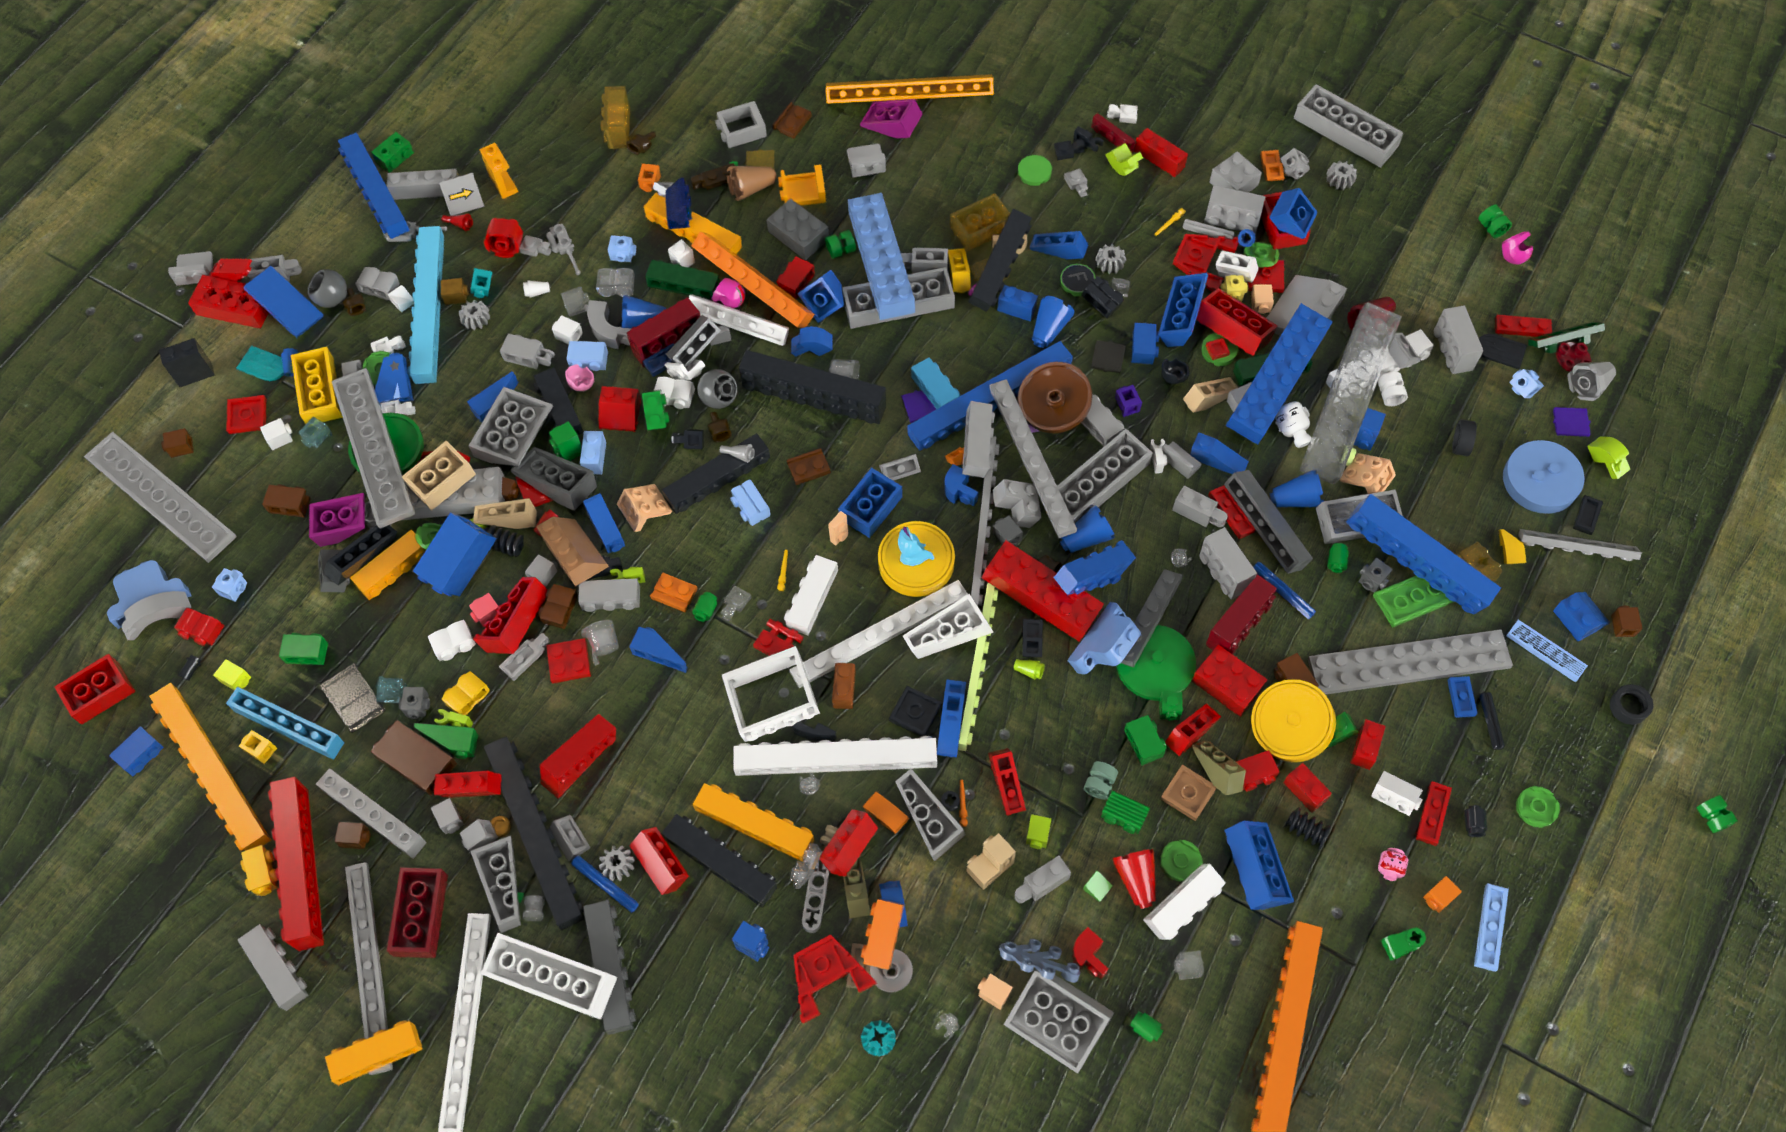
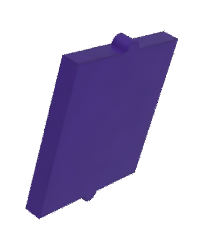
[902,390,936,423]
[1553,407,1591,437]

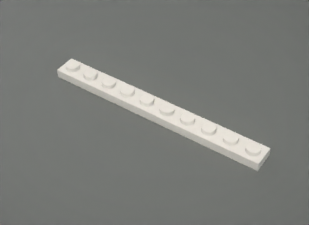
[789,580,968,688]
[438,913,491,1132]

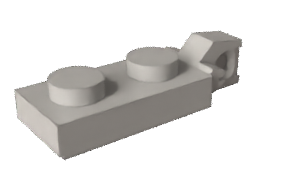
[499,633,550,681]

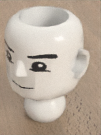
[1275,401,1312,448]

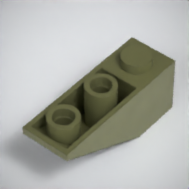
[1192,741,1246,795]
[843,856,870,919]

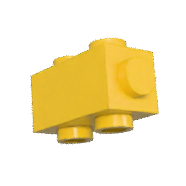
[240,845,278,896]

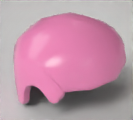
[565,364,594,391]

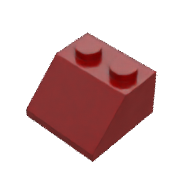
[599,386,641,432]

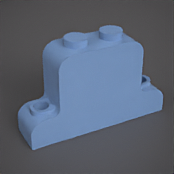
[107,560,192,629]
[1067,602,1141,674]

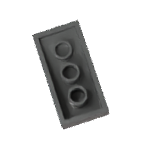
[511,447,597,511]

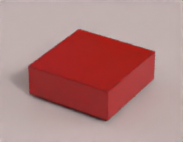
[1205,338,1230,361]

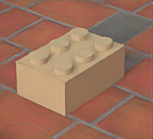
[402,441,476,511]

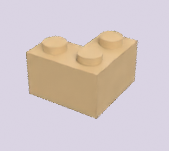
[967,833,1016,890]

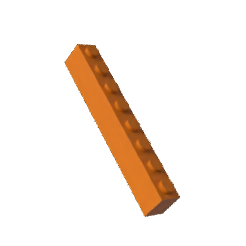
[691,231,815,328]

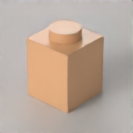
[1251,285,1274,314]
[978,974,1013,1010]

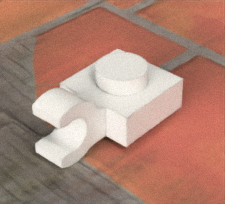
[1108,104,1137,123]
[370,336,406,354]
[380,400,415,415]
[1150,439,1167,473]

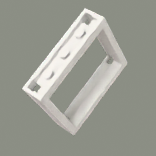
[722,646,820,742]

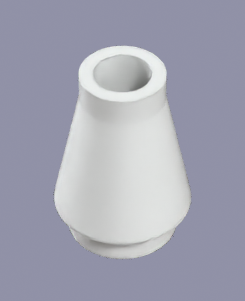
[523,280,550,298]

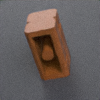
[832,663,856,709]

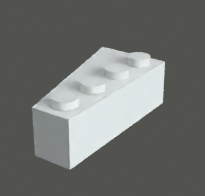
[903,594,993,659]

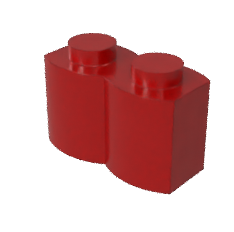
[174,608,224,646]

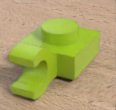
[610,567,646,583]
[434,709,473,728]

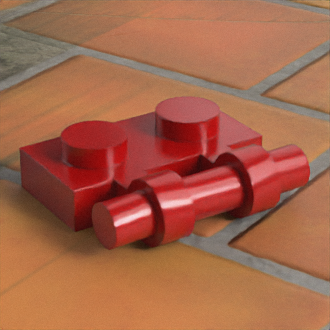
[753,619,804,657]

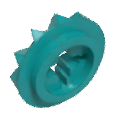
[861,1020,896,1056]

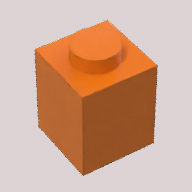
[1424,876,1462,913]

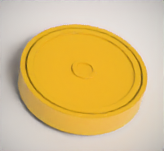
[878,521,955,597]
[1251,679,1336,762]

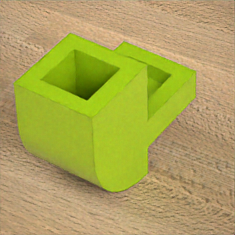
[1105,143,1143,176]
[1587,436,1630,479]

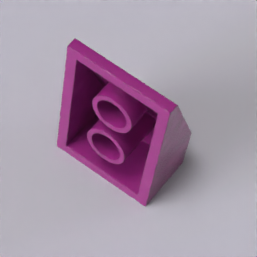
[860,99,922,138]
[309,493,365,547]

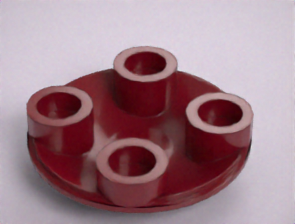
[1556,342,1591,372]

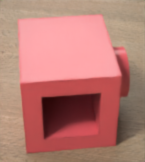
[469,593,499,626]

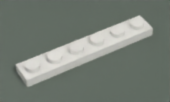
[689,295,789,346]

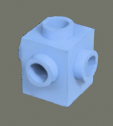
[608,235,636,262]
[1510,369,1544,399]
[212,568,247,602]

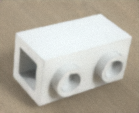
[1371,771,1423,816]

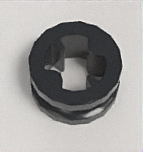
[941,791,960,812]

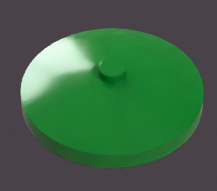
[348,413,424,475]
[1116,625,1196,701]

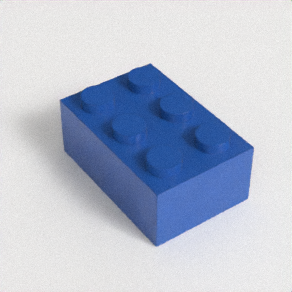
[838,468,903,538]

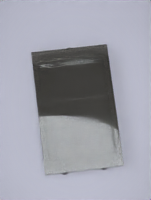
[320,663,386,733]

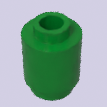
[1327,543,1349,573]
[692,592,717,622]
[1130,1011,1163,1043]

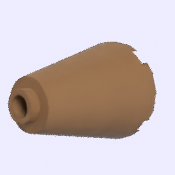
[727,166,776,201]

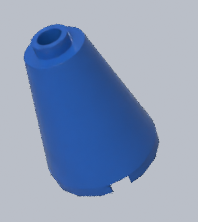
[621,295,666,329]
[1032,296,1075,348]
[1269,470,1324,507]
[1060,505,1115,553]

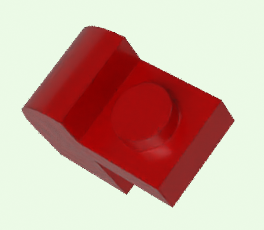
[1072,927,1108,979]

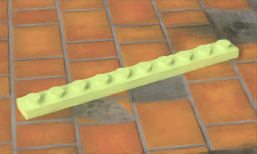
[958,583,999,751]

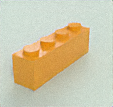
[350,530,426,600]
[325,1020,422,1085]

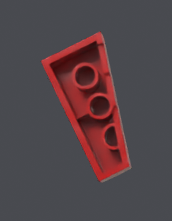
[473,577,548,654]
[540,714,616,799]

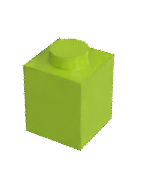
[1026,814,1051,849]

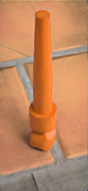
[959,780,968,827]

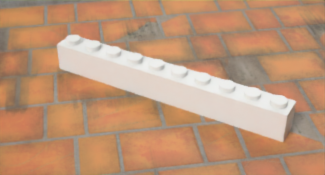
[734,736,937,776]

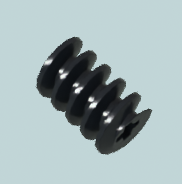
[484,525,524,558]
[1283,807,1331,850]

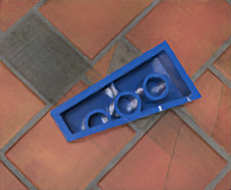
[1054,540,1136,595]

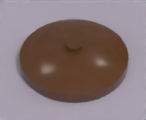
[1018,362,1093,433]

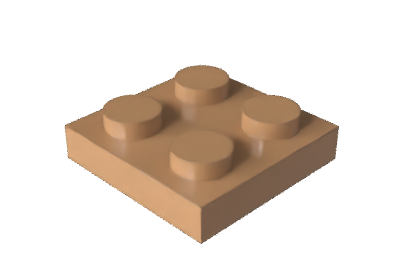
[1160,765,1217,821]

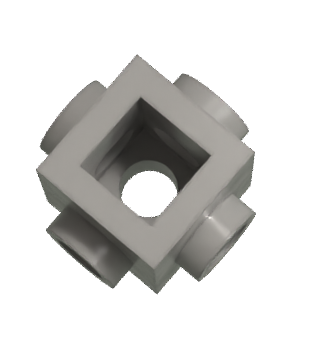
[1280,148,1310,179]

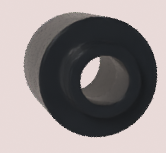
[1464,805,1488,837]

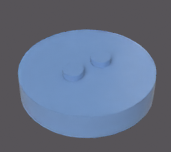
[1503,440,1585,514]

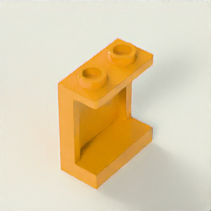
[479,143,518,199]
[778,165,826,206]

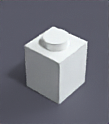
[668,239,695,267]
[552,316,583,345]
[260,418,293,450]

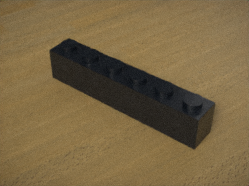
[968,208,1032,312]
[662,433,770,514]
[661,814,777,908]

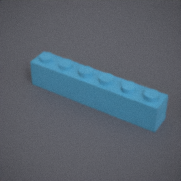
[226,687,344,760]

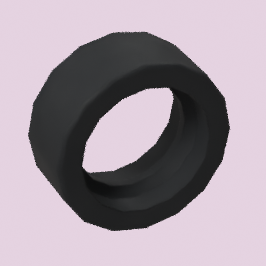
[1452,419,1477,456]
[1610,684,1654,725]

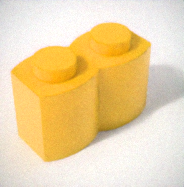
[442,671,490,715]

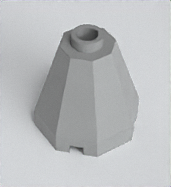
[1567,361,1616,401]

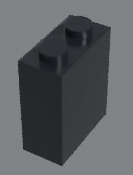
[159,338,215,387]

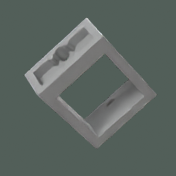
[715,101,767,148]

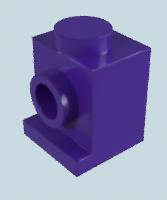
[1115,385,1142,417]

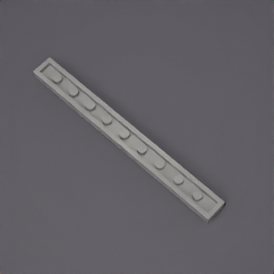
[989,379,1077,538]
[971,436,1000,606]
[345,862,393,1075]

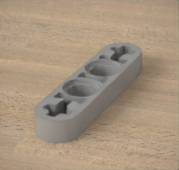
[802,851,830,933]

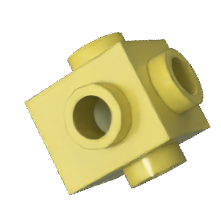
[1220,275,1248,302]

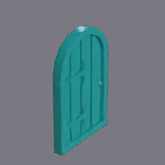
[236,345,284,381]

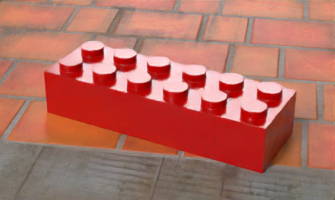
[981,540,1104,642]

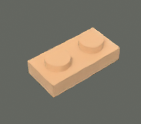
[828,511,848,545]

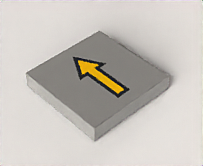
[439,172,484,216]

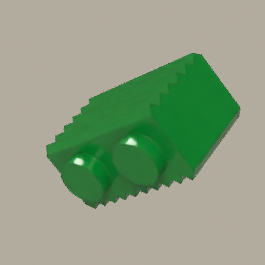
[1101,790,1150,834]

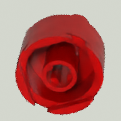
[484,218,523,258]

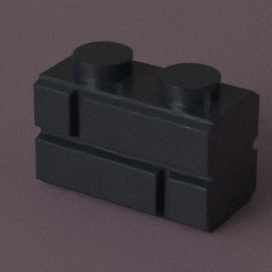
[1081,276,1124,319]

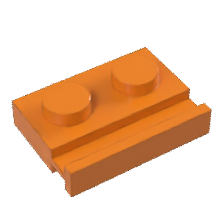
[650,573,698,612]

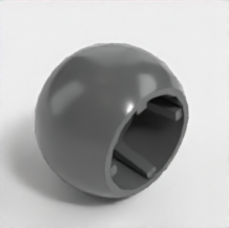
[307,269,347,308]
[697,369,737,409]

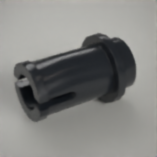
[178,655,202,681]

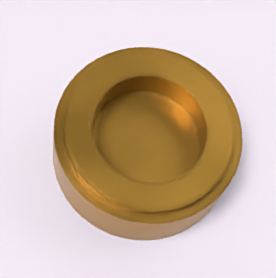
[491,816,511,838]

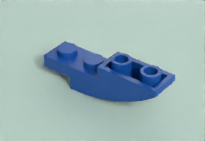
[937,680,966,758]

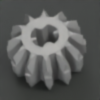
[1327,160,1357,190]
[1096,244,1126,274]
[459,299,490,331]
[599,845,635,881]

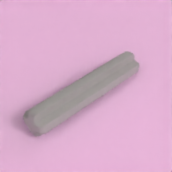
[1183,219,1234,239]

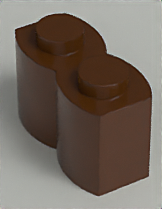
[539,584,578,629]

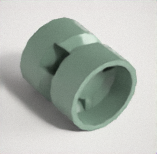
[1083,761,1118,800]

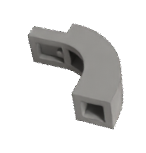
[587,300,631,349]
[122,591,191,641]

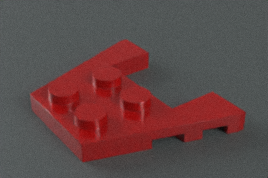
[1173,234,1239,292]
[794,935,877,1023]

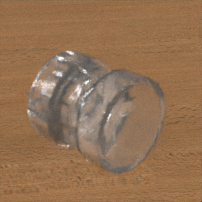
[522,895,546,921]

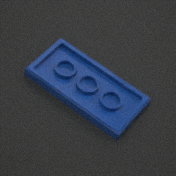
[244,266,323,338]

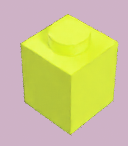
[214,660,251,691]

